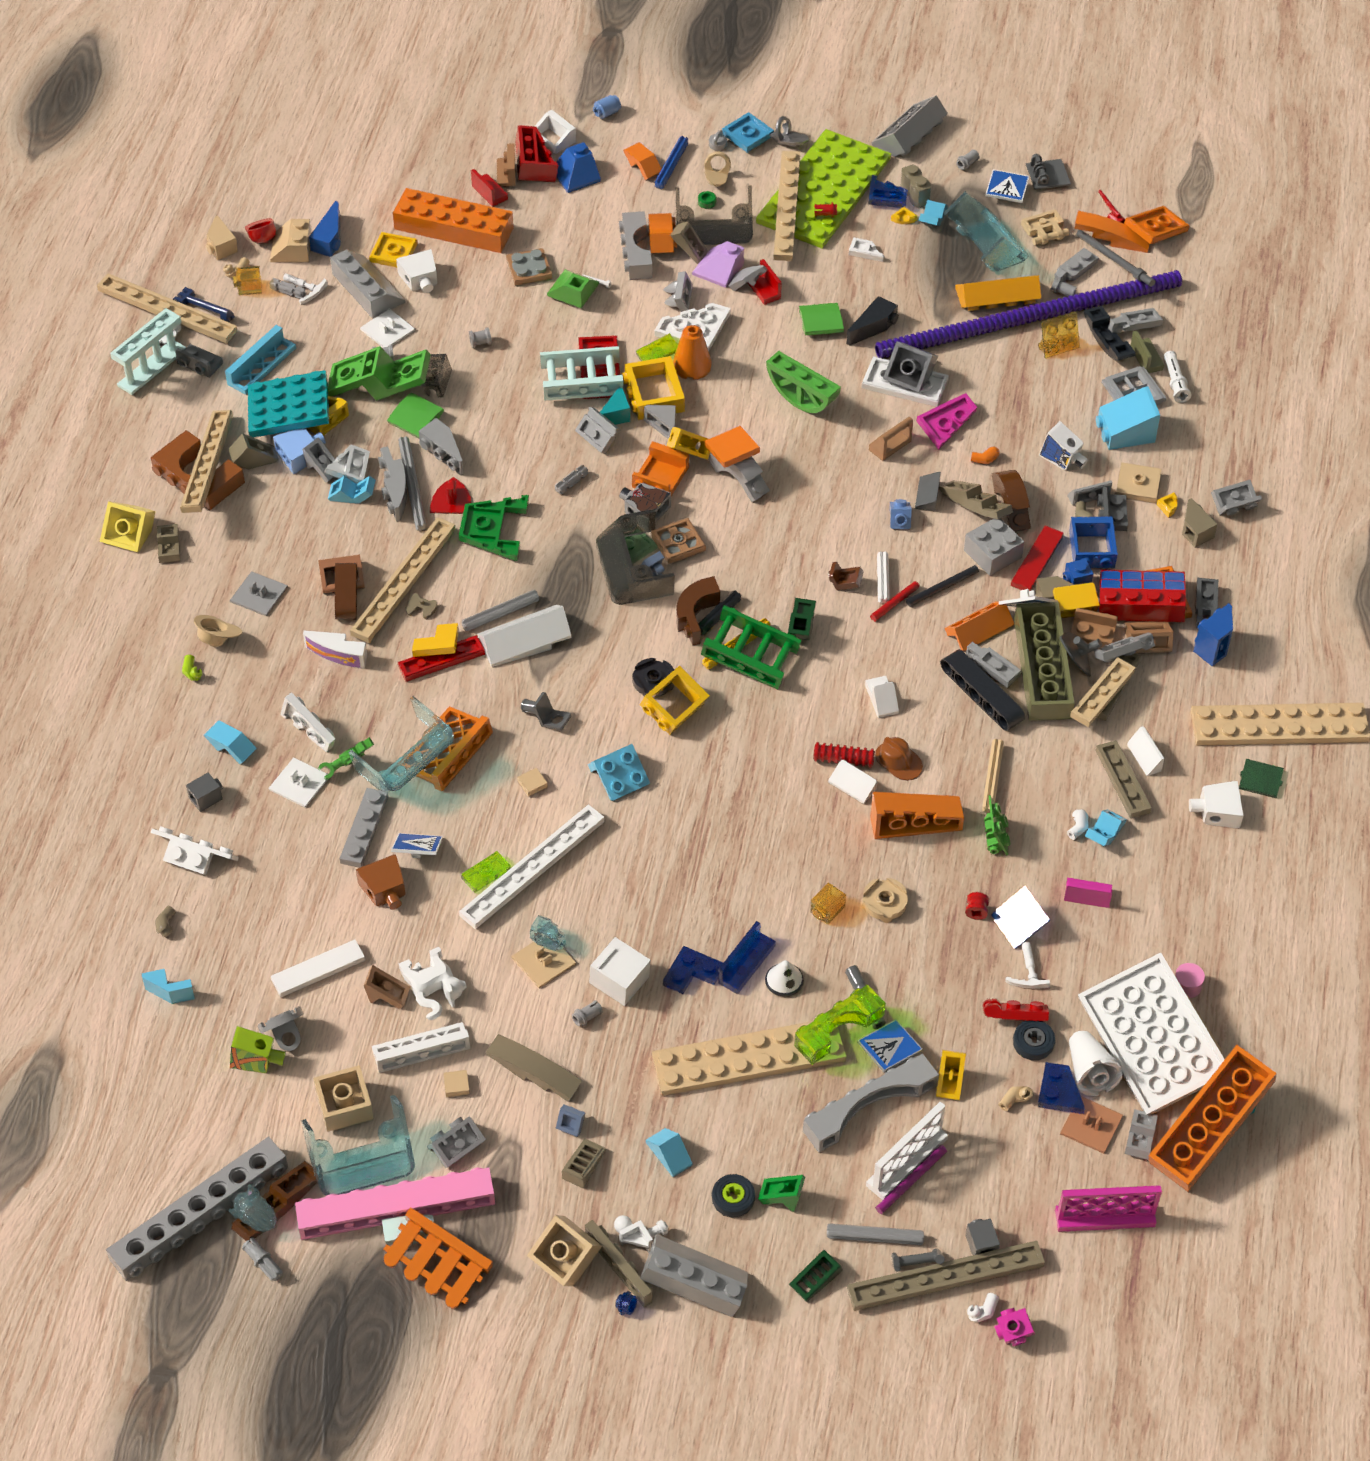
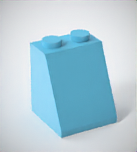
[1096,386,1160,450]

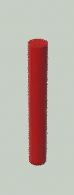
[870,581,920,622]

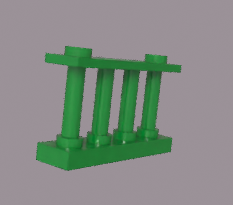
[701,605,802,690]

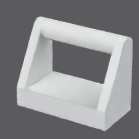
[535,110,576,154]

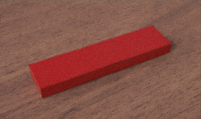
[1011,526,1064,591]
[398,635,485,682]

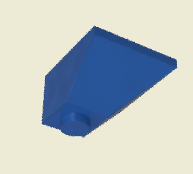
[556,142,601,193]

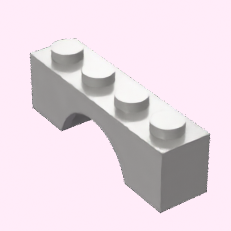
[619,211,652,280]

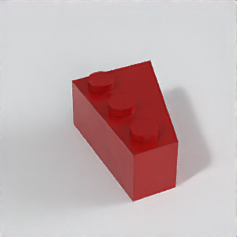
[515,125,558,182]

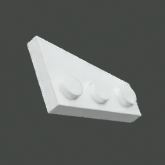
[280,692,336,752]

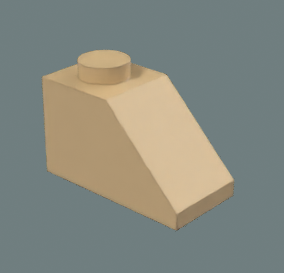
[206,216,238,260]

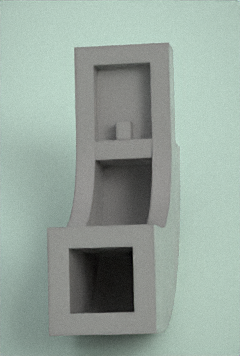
[708,453,770,502]

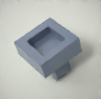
[639,551,665,579]
[556,1104,585,1137]

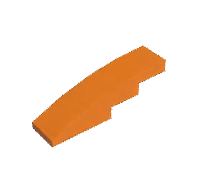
[1074,210,1150,253]

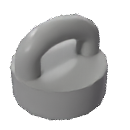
[709,130,727,151]

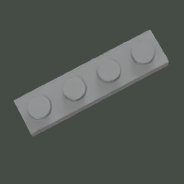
[339,788,388,868]

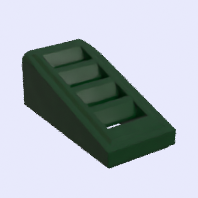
[789,1250,843,1302]

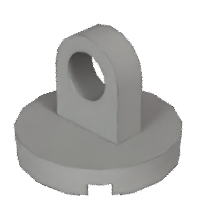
[257,1006,304,1051]

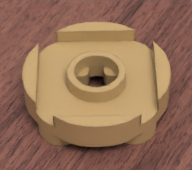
[862,878,908,923]

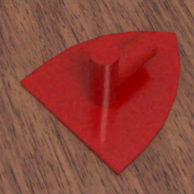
[430,477,471,514]

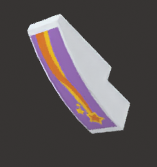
[303,630,367,669]

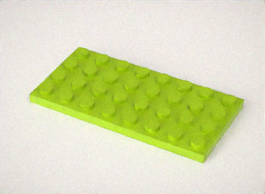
[756,129,891,249]

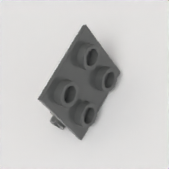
[1025,154,1071,190]

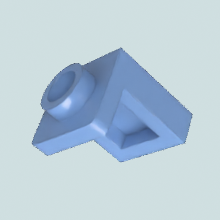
[889,499,912,529]

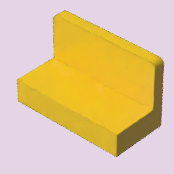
[1053,583,1099,618]

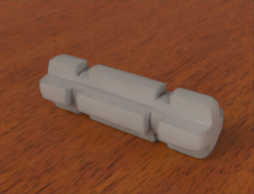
[269,278,306,299]
[555,465,588,495]

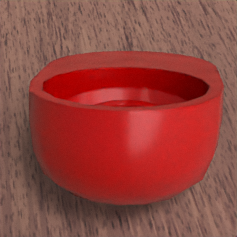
[245,218,276,243]

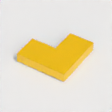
[412,623,459,657]

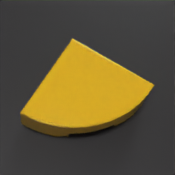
[891,207,918,224]
[1156,492,1178,518]

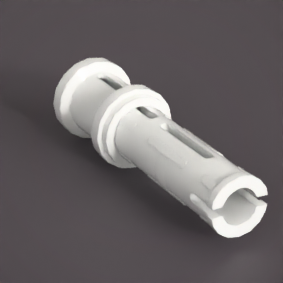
[1164,351,1192,403]

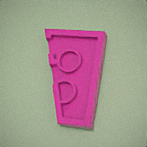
[916,393,977,450]

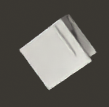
[589,937,651,1006]

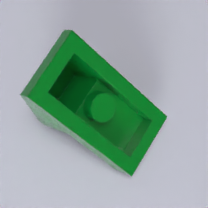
[758,1175,805,1212]

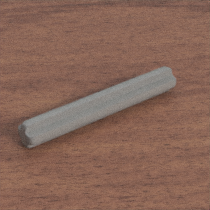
[462,590,539,631]
[827,1224,924,1245]

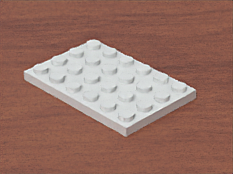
[1078,953,1225,1115]

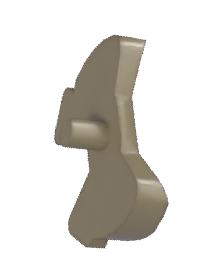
[405,593,437,619]

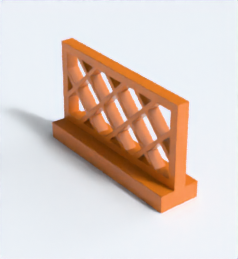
[398,706,493,791]

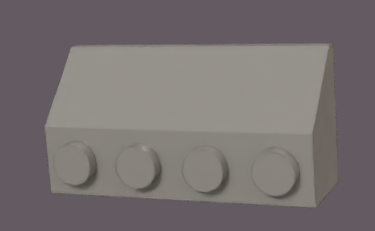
[871,95,948,157]
[330,249,405,319]
[640,1234,748,1317]

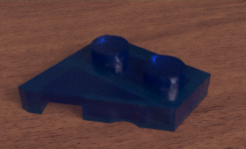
[868,175,908,208]
[1038,1062,1084,1114]

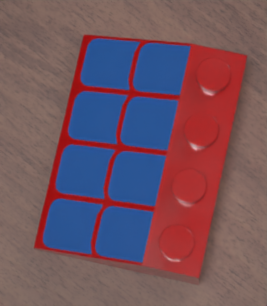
[1099,570,1186,622]

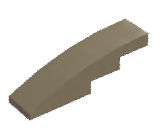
[939,480,1013,519]
[485,1034,582,1102]

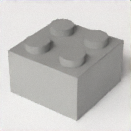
[964,518,1024,576]

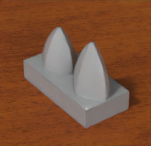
[663,271,693,312]

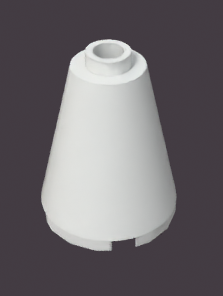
[1069,1031,1123,1096]

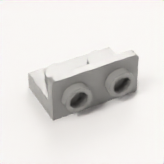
[427,1116,486,1168]

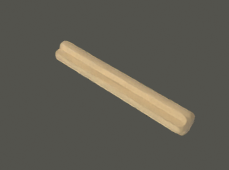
[982,739,1004,813]

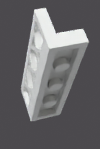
[372,1022,470,1073]

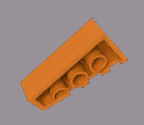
[870,792,964,839]

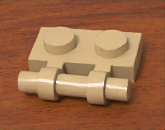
[1021,209,1069,245]

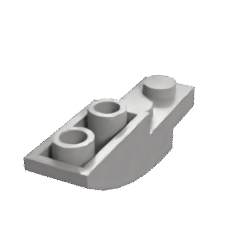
[378,446,407,522]

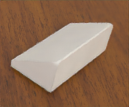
[1127,726,1165,776]
[828,760,877,804]

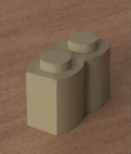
[900,164,931,208]

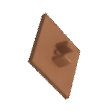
[1060,1095,1123,1154]

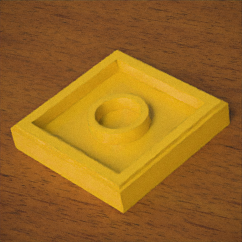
[369,232,418,268]

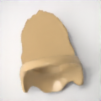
[704,151,731,187]

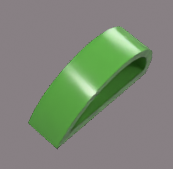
[766,351,841,413]

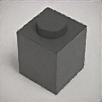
[186,772,223,812]
[965,1218,1000,1255]

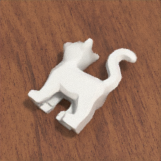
[399,947,467,1020]

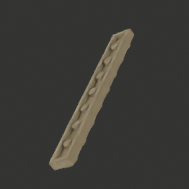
[847,1240,1045,1311]

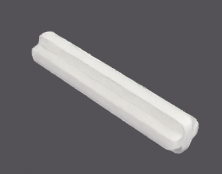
[877,551,890,604]

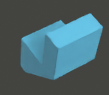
[919,200,948,226]
[328,476,376,504]
[203,720,257,764]
[1085,809,1127,846]
[141,969,195,1004]

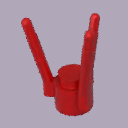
[1098,190,1126,224]

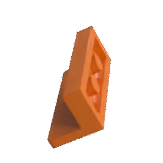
[945,601,1014,651]

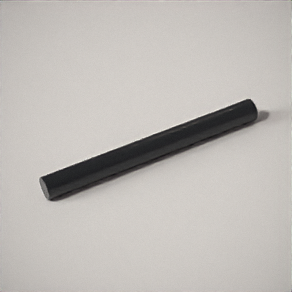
[906,565,979,607]

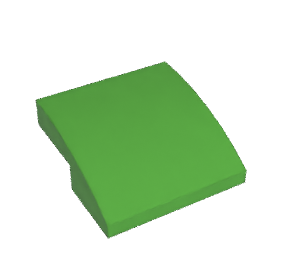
[799,303,844,336]
[387,392,444,438]

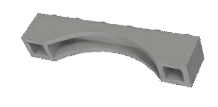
[803,1053,939,1153]

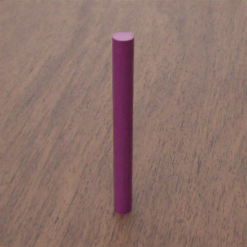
[875,1145,947,1214]

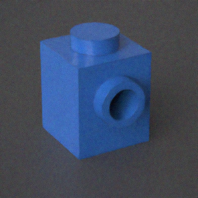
[1063,558,1093,585]

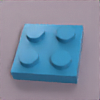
[722,112,774,152]

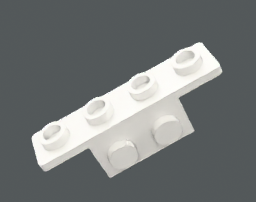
[151,826,239,875]

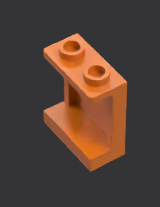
[632,441,689,496]

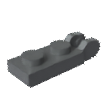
[1195,577,1219,627]

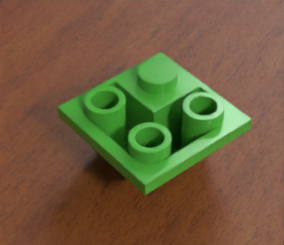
[547,269,599,308]

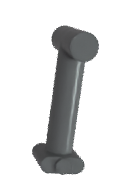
[891,1248,945,1272]

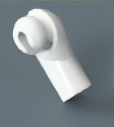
[1067,809,1088,840]
[967,1293,999,1323]

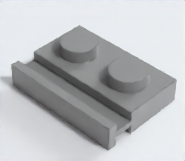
[575,407,620,454]

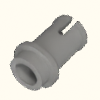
[956,149,980,170]
[1051,278,1077,296]
[572,1000,603,1026]

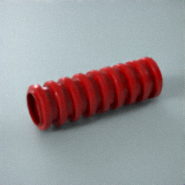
[813,742,875,768]

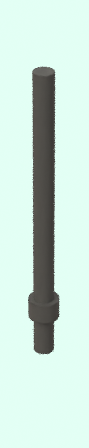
[1076,230,1155,287]

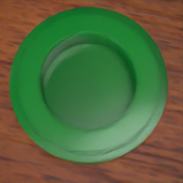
[698,191,717,209]

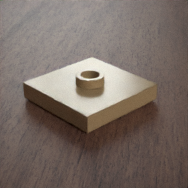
[1115,462,1162,503]

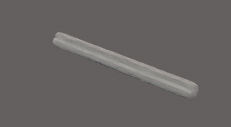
[398,436,427,531]

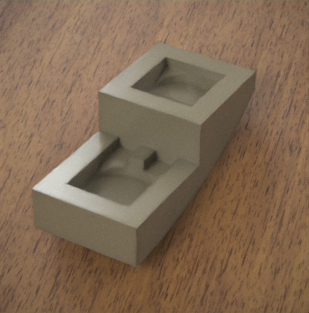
[157,524,180,563]

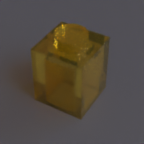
[233,266,262,295]
[810,882,846,924]

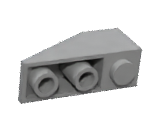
[419,418,464,476]

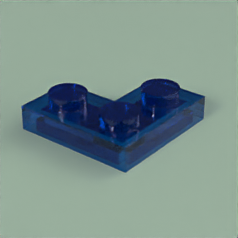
[663,946,725,994]

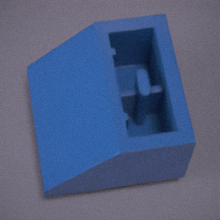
[1193,603,1233,666]

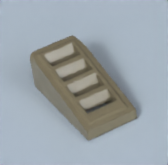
[670,221,708,264]
[562,1139,606,1189]

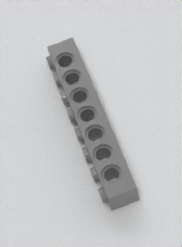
[106,1136,288,1281]

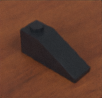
[846,296,899,346]

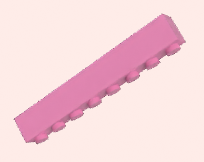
[295,1167,495,1240]

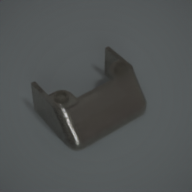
[674,184,753,245]
[596,509,675,605]

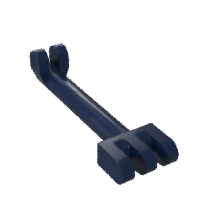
[172,287,234,322]

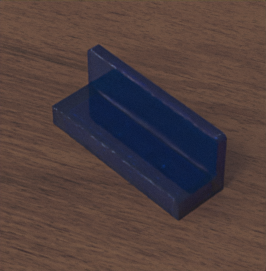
[718,921,776,994]

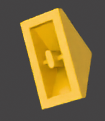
[936,1050,966,1100]

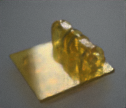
[1038,311,1080,359]

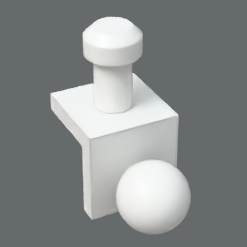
[614,1215,669,1253]

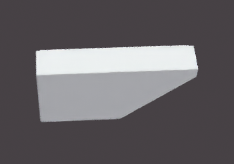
[849,237,884,262]

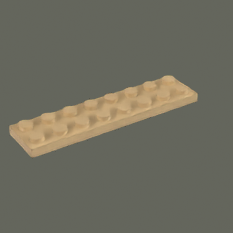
[1190,703,1370,746]
[652,1017,846,1096]

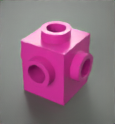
[994,1308,1035,1347]

